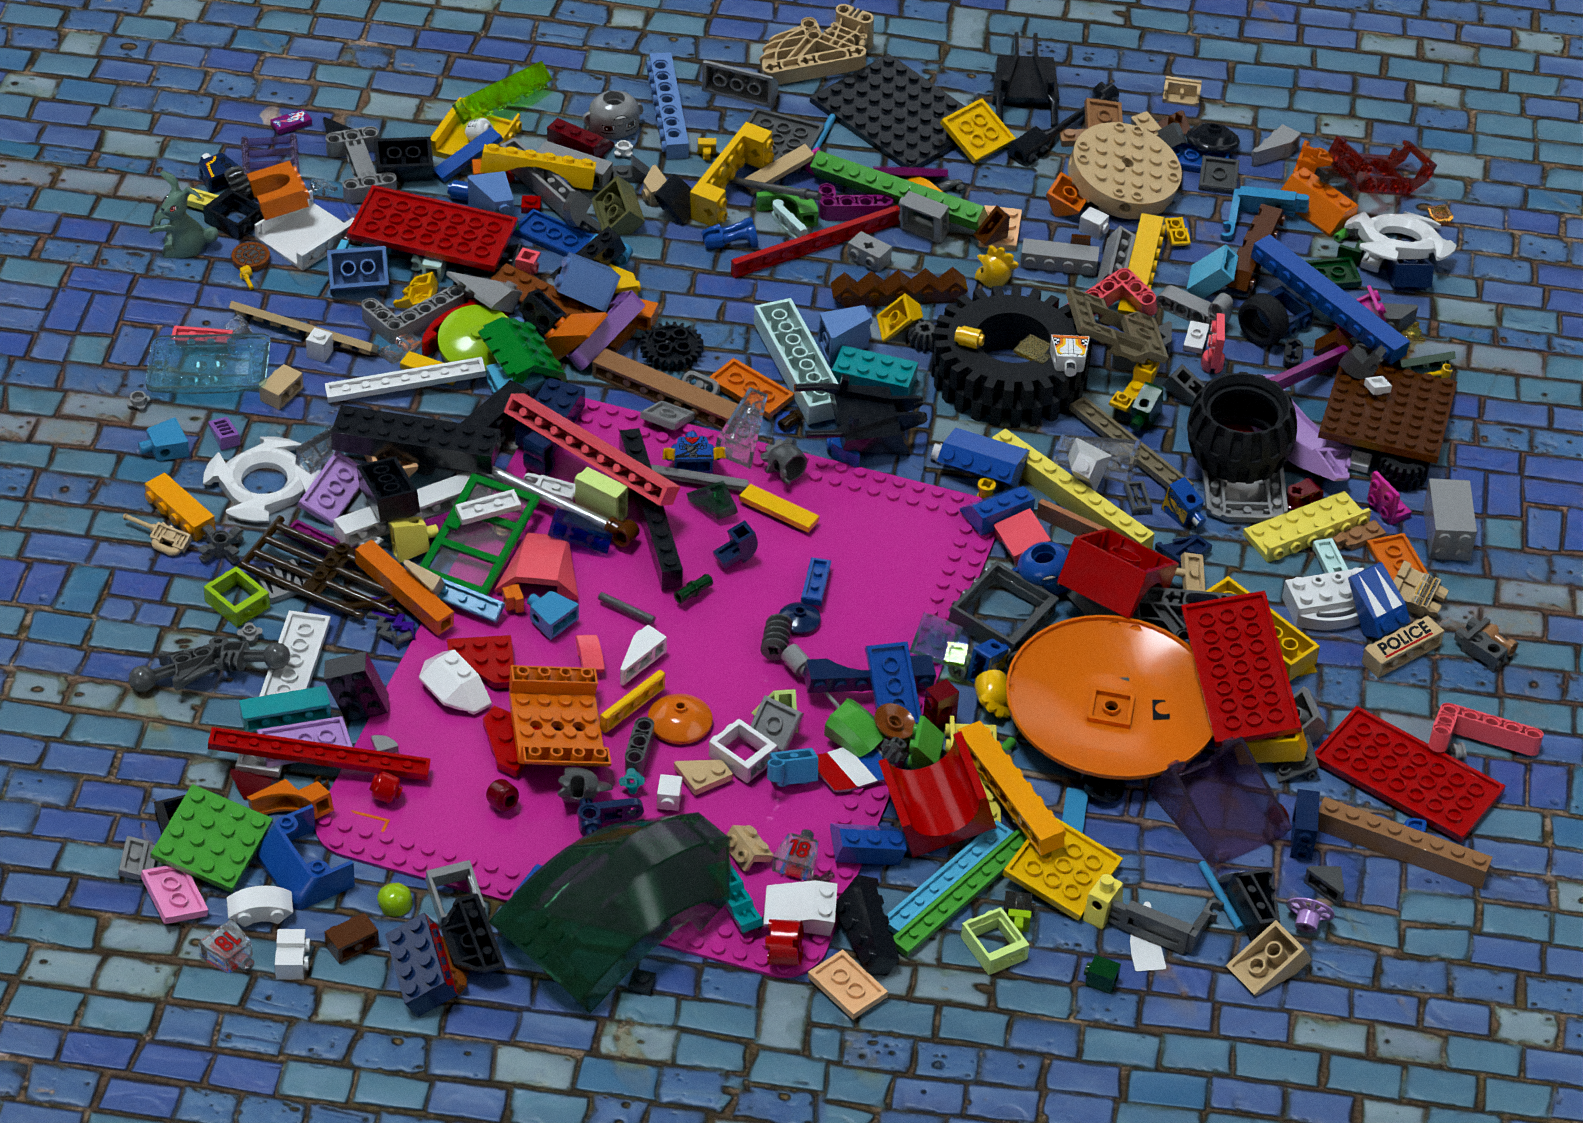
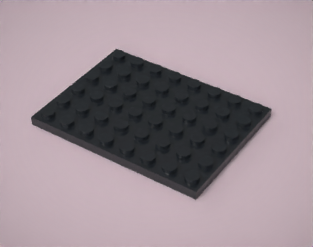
[810,54,966,167]

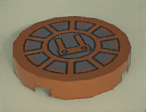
[231,242,270,271]

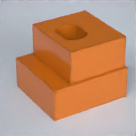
[502,584,524,613]

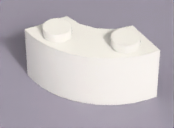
[227,886,293,927]

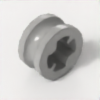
[1449,742,1467,761]

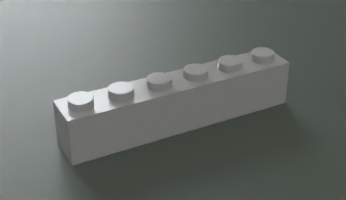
[500,138,575,219]

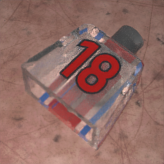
[772,829,819,881]
[198,919,254,973]

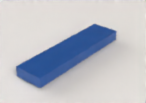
[433,127,503,183]

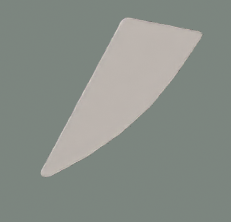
[1130,902,1166,971]

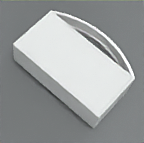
[1282,567,1364,630]

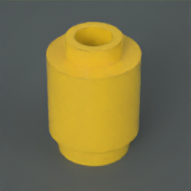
[954,326,985,349]

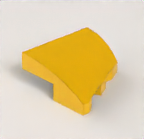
[393,272,439,309]

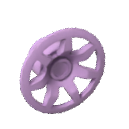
[1286,898,1335,933]

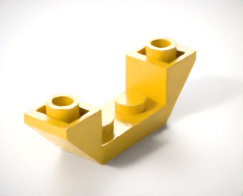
[1109,358,1160,414]

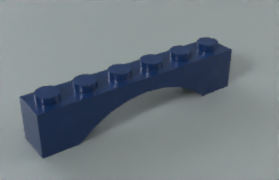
[803,655,936,693]

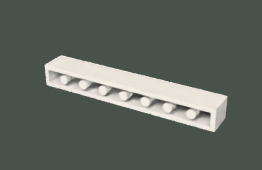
[334,471,491,547]

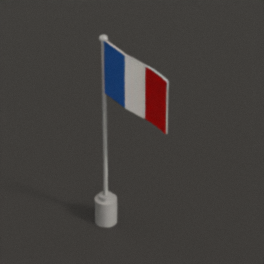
[781,644,895,792]

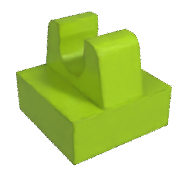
[1008,909,1031,934]

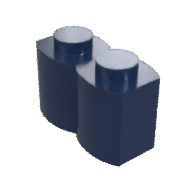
[523,431,555,476]

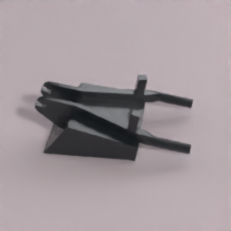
[992,32,1060,127]
[794,374,928,456]

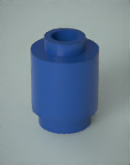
[448,180,468,201]

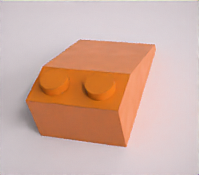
[544,312,608,361]

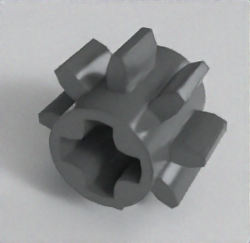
[880,737,908,764]

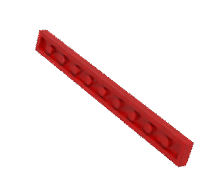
[731,205,900,279]
[208,727,431,781]

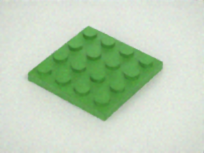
[151,784,273,893]

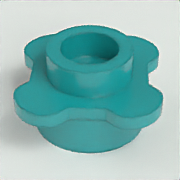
[619,768,645,794]

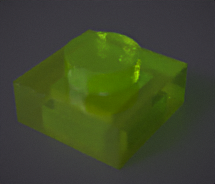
[943,641,969,667]

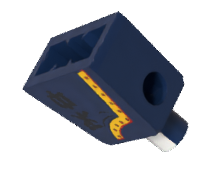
[199,153,238,193]

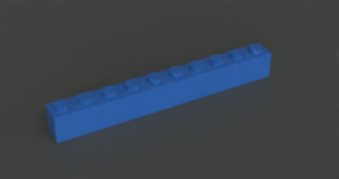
[1251,234,1410,365]

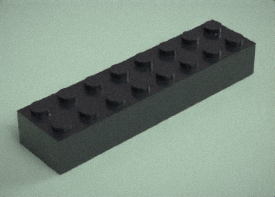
[331,405,501,475]

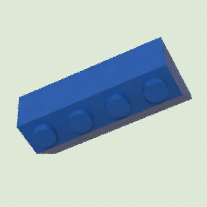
[937,428,1030,488]

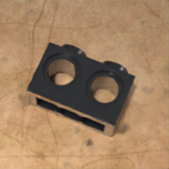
[518,288,566,334]

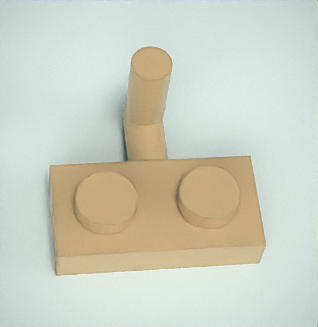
[1174,552,1205,591]

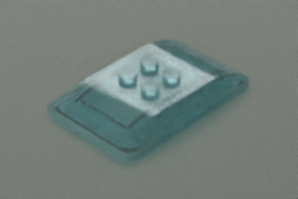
[145,333,271,394]

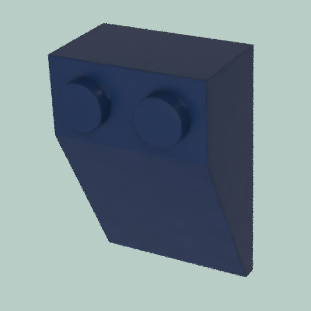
[1384,258,1434,290]

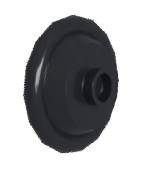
[1185,123,1240,153]

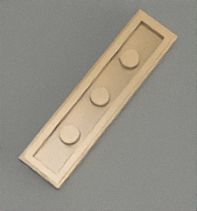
[744,144,815,195]

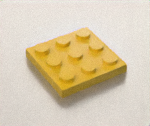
[940,98,1016,164]

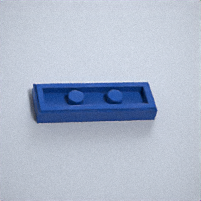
[801,557,832,606]

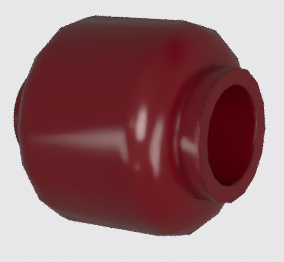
[486,779,519,812]

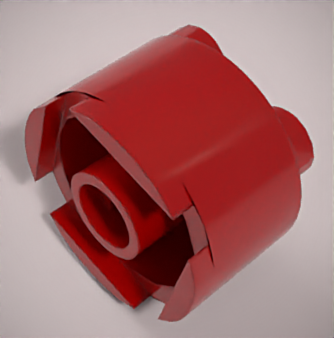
[765,919,804,966]

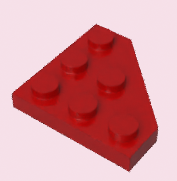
[447,635,514,689]
[483,705,540,777]

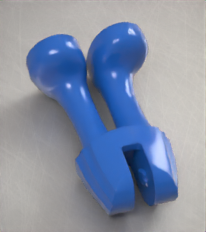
[701,217,758,249]

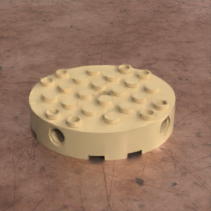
[1068,122,1182,219]

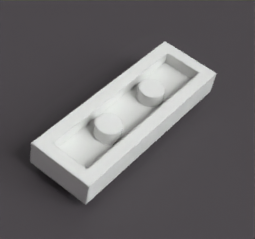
[455,489,521,525]

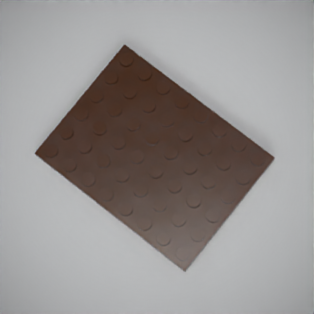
[1318,365,1457,464]

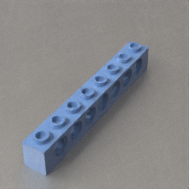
[646,52,689,159]

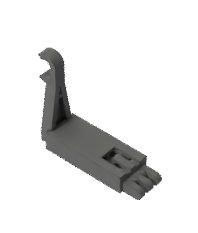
[1108,899,1224,955]

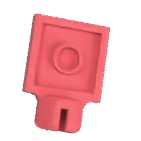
[1201,313,1225,374]

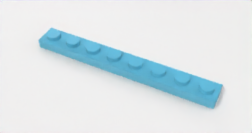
[887,820,1014,934]

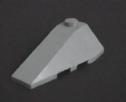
[446,271,523,313]

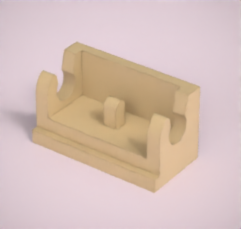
[1162,76,1202,107]

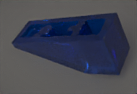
[548,508,613,554]

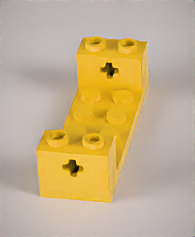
[690,122,774,226]

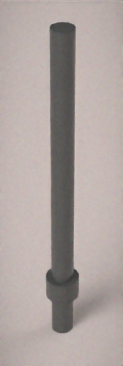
[732,177,822,200]

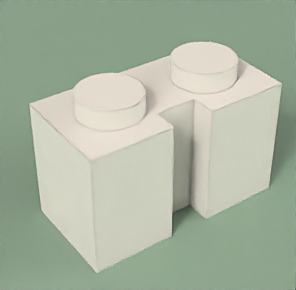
[275,929,310,980]

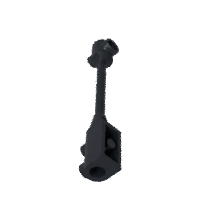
[1007,82,1119,165]

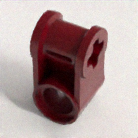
[1287,478,1324,511]

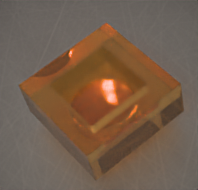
[1428,204,1453,223]

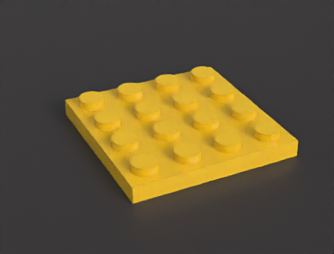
[1002,817,1123,921]

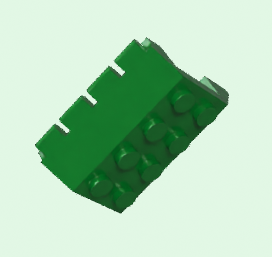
[478,317,568,384]

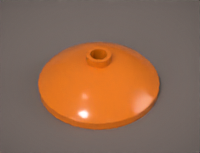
[648,693,713,744]

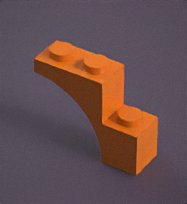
[247,779,334,819]

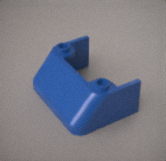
[257,804,355,910]

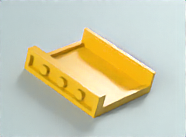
[431,97,522,166]

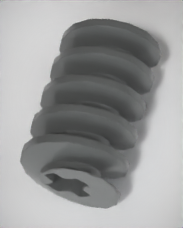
[760,614,793,661]

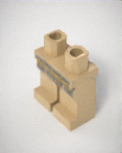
[1393,560,1449,618]

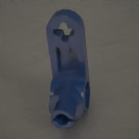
[577,798,644,844]

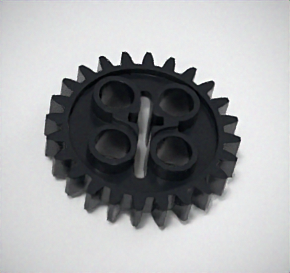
[640,321,704,371]

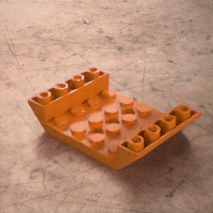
[509,665,612,767]

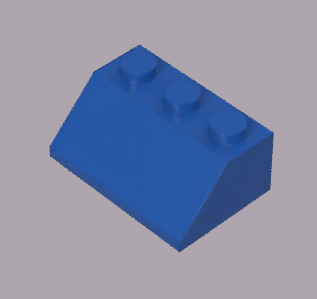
[960,486,1035,536]
[830,823,907,865]

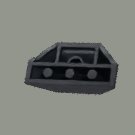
[440,893,506,974]

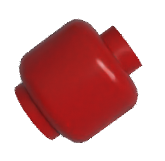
[369,771,403,804]

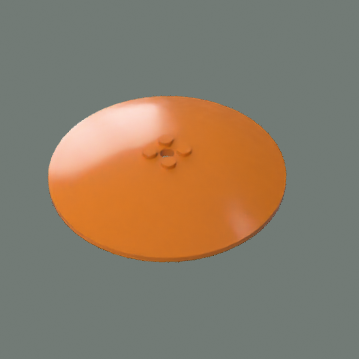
[1006,615,1213,780]

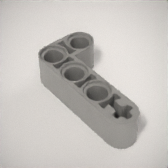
[1156,285,1233,330]

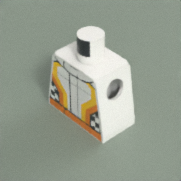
[1050,334,1089,377]

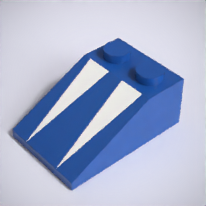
[1348,562,1411,638]

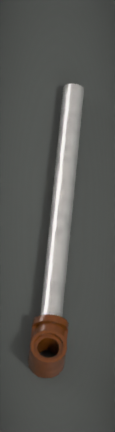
[481,466,640,548]

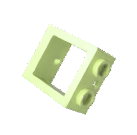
[961,907,1029,975]

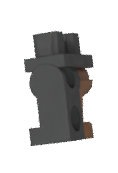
[1454,617,1519,673]

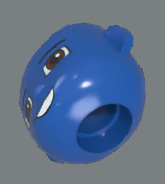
[1012,541,1069,596]

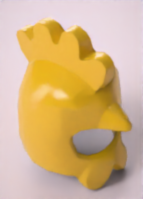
[975,245,1019,288]
[974,670,1010,718]

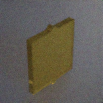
[1013,334,1051,364]

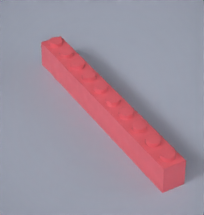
[504,393,680,506]

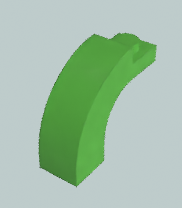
[756,186,819,227]

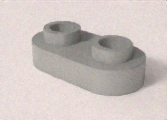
[682,371,720,395]

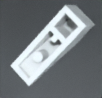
[620,625,667,686]

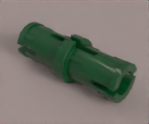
[674,574,713,604]

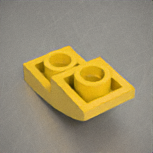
[1163,217,1191,246]

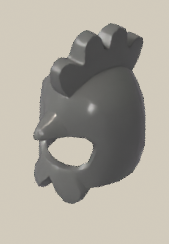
[760,437,807,485]
[557,767,613,803]

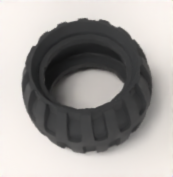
[1187,372,1297,484]

